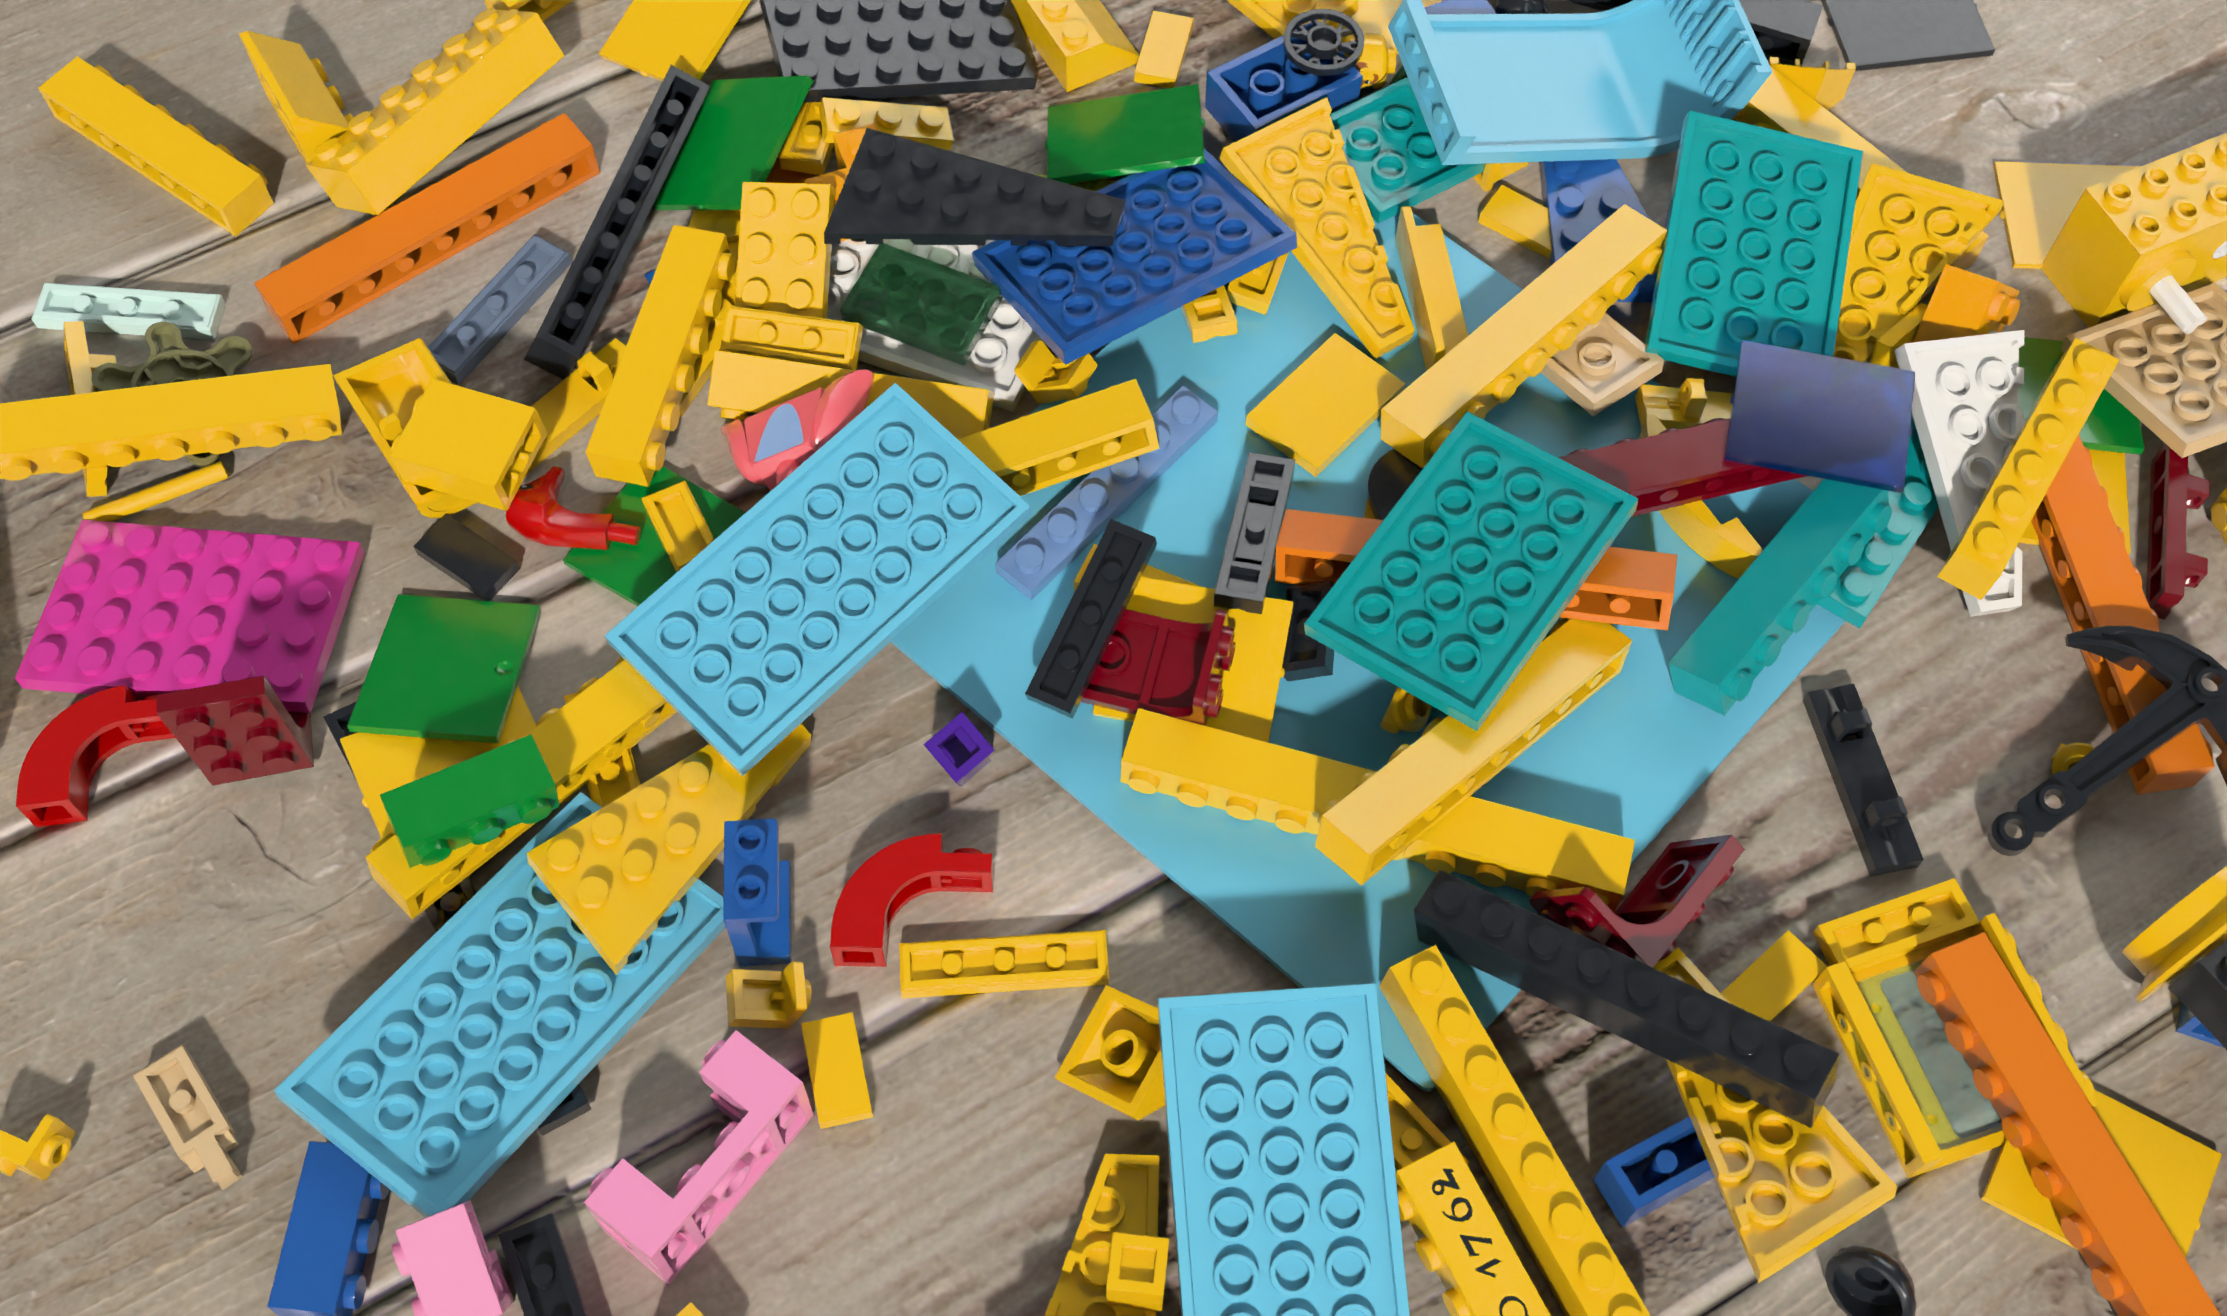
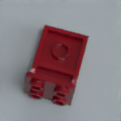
[1081,609,1236,726]
[156,676,314,786]
[1529,834,1745,968]

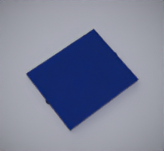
[1724,340,1915,493]

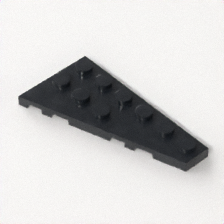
[824,128,1126,246]

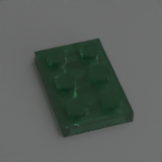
[840,243,1003,366]

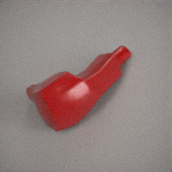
[506,466,641,550]

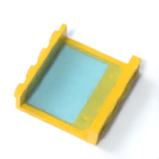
[1812,913,2098,1178]

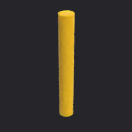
[82,461,229,522]

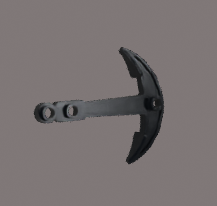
[1988,626,2227,856]

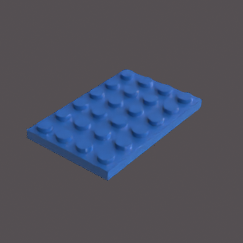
[972,149,1297,365]

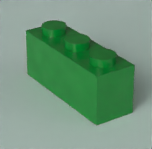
[380,734,560,868]

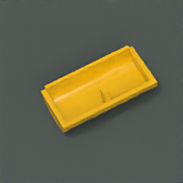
[333,338,477,518]

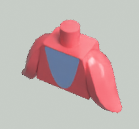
[721,369,873,491]

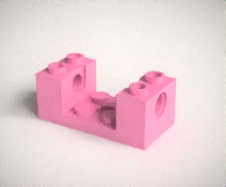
[584,1030,814,1285]

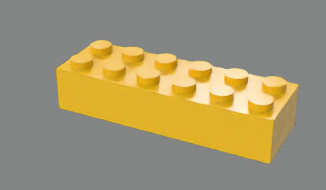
[306,8,565,215]

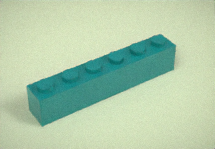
[1668,464,1892,716]

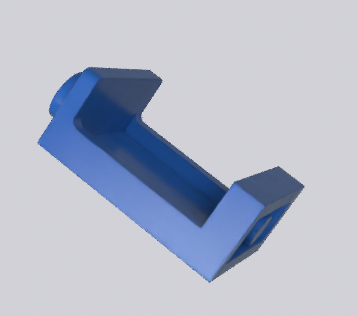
[723,819,792,967]

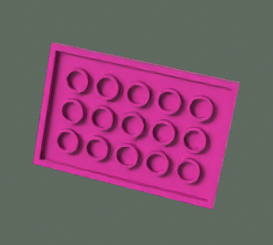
[15,520,365,713]

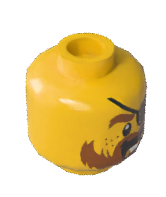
[1341,33,1396,90]

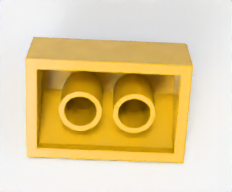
[1011,0,1140,92]
[239,30,353,178]

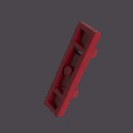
[2146,443,2210,620]

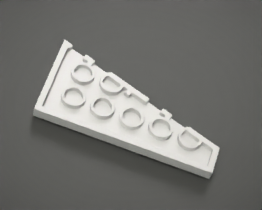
[1894,330,2024,617]

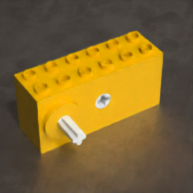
[2041,133,2227,334]

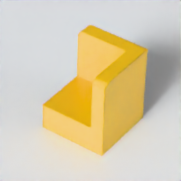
[1106,1232,1169,1311]

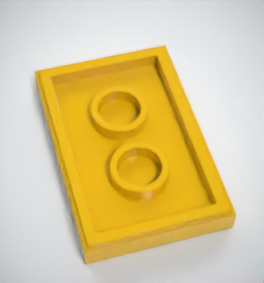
[1245,333,1406,477]

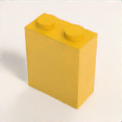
[389,378,548,511]

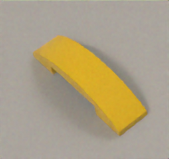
[1639,414,1763,579]

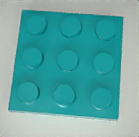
[1330,77,1485,224]

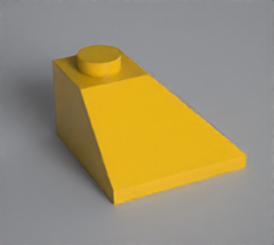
[1054,985,1165,1121]

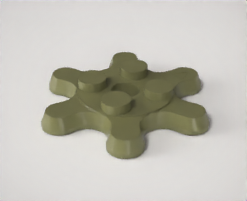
[91,321,252,468]

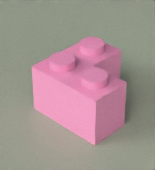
[392,1200,514,1316]

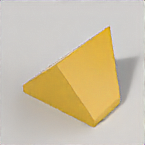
[1768,57,1856,110]

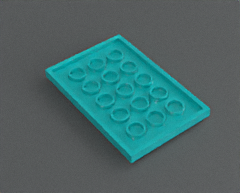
[1645,110,1863,397]
[1304,412,1638,731]

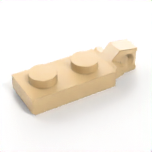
[133,1045,243,1190]

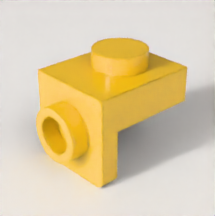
[1014,340,1098,404]
[725,961,811,1029]
[0,1114,75,1181]

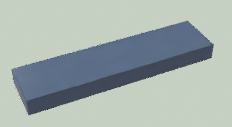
[428,234,572,385]

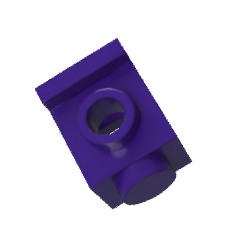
[923,712,995,786]

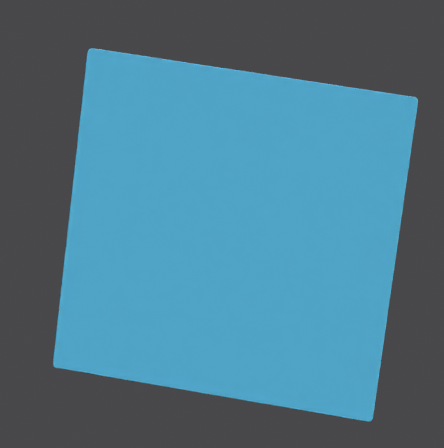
[890,213,1846,1092]

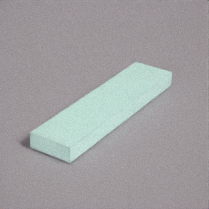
[32,283,226,340]

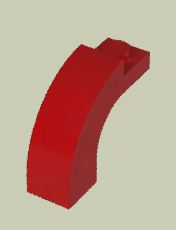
[16,685,175,827]
[830,834,994,967]

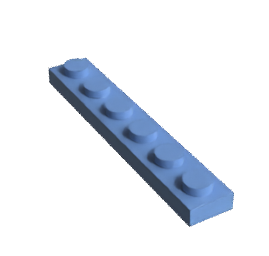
[995,386,1218,600]

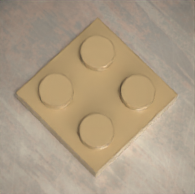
[1540,313,1664,417]

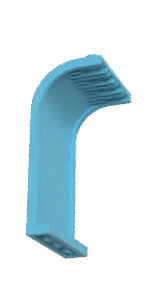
[1388,0,1772,165]

